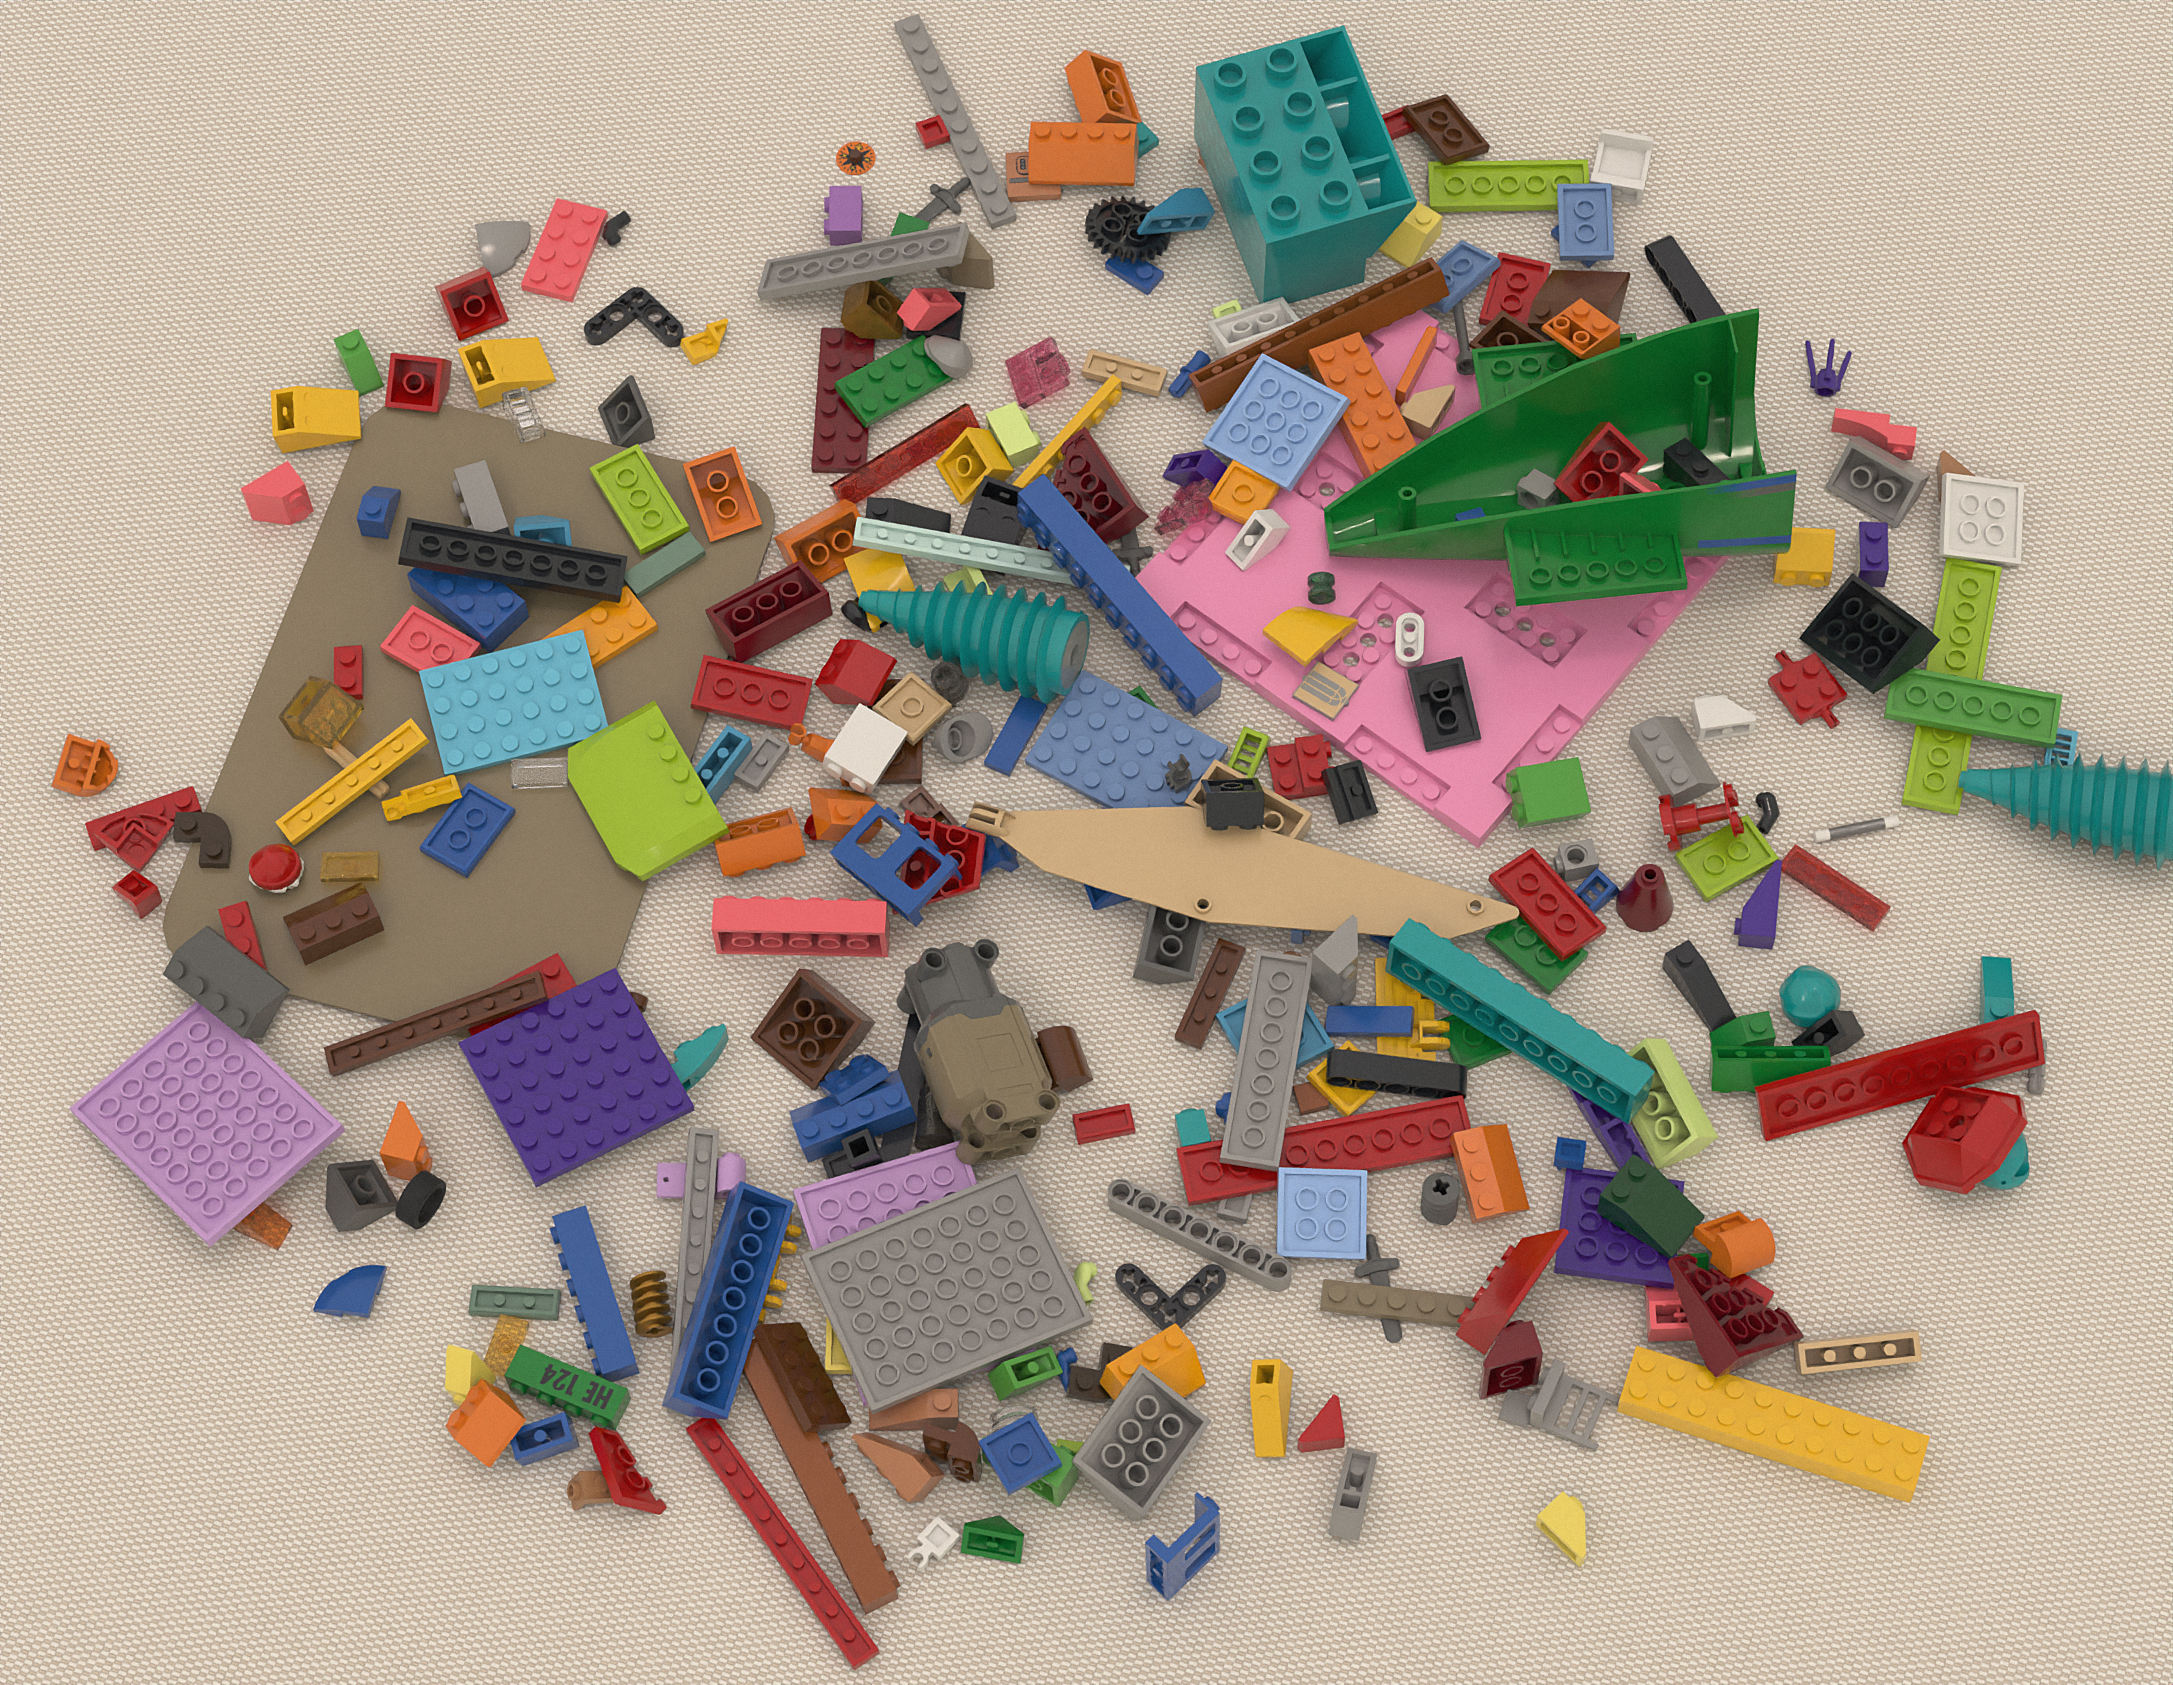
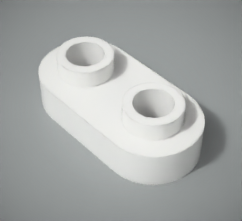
[1395,612,1424,667]

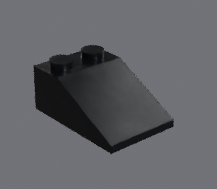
[1404,656,1481,752]

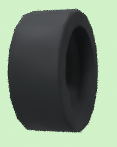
[395,1170,446,1229]

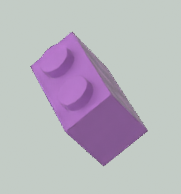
[824,186,863,246]

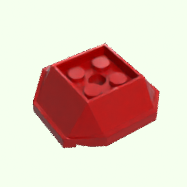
[1902,1085,2028,1195]

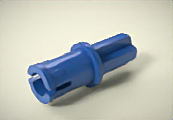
[1168,350,1211,398]

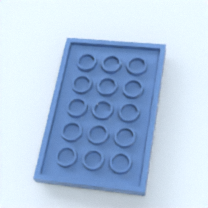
[1025,670,1228,809]

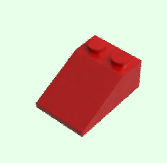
[1553,422,1649,502]

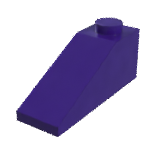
[1733,860,1782,950]

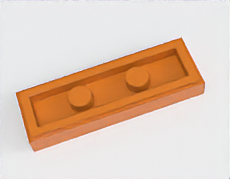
[1395,326,1438,406]

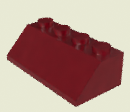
[705,560,833,663]

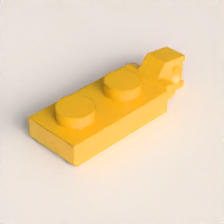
[381,774,462,821]

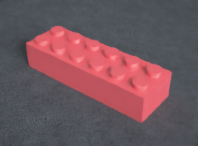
[711,896,890,957]

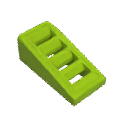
[1227,726,1271,778]

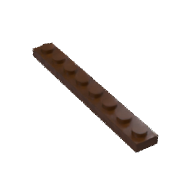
[324,971,549,1077]

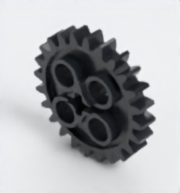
[1085,196,1172,264]

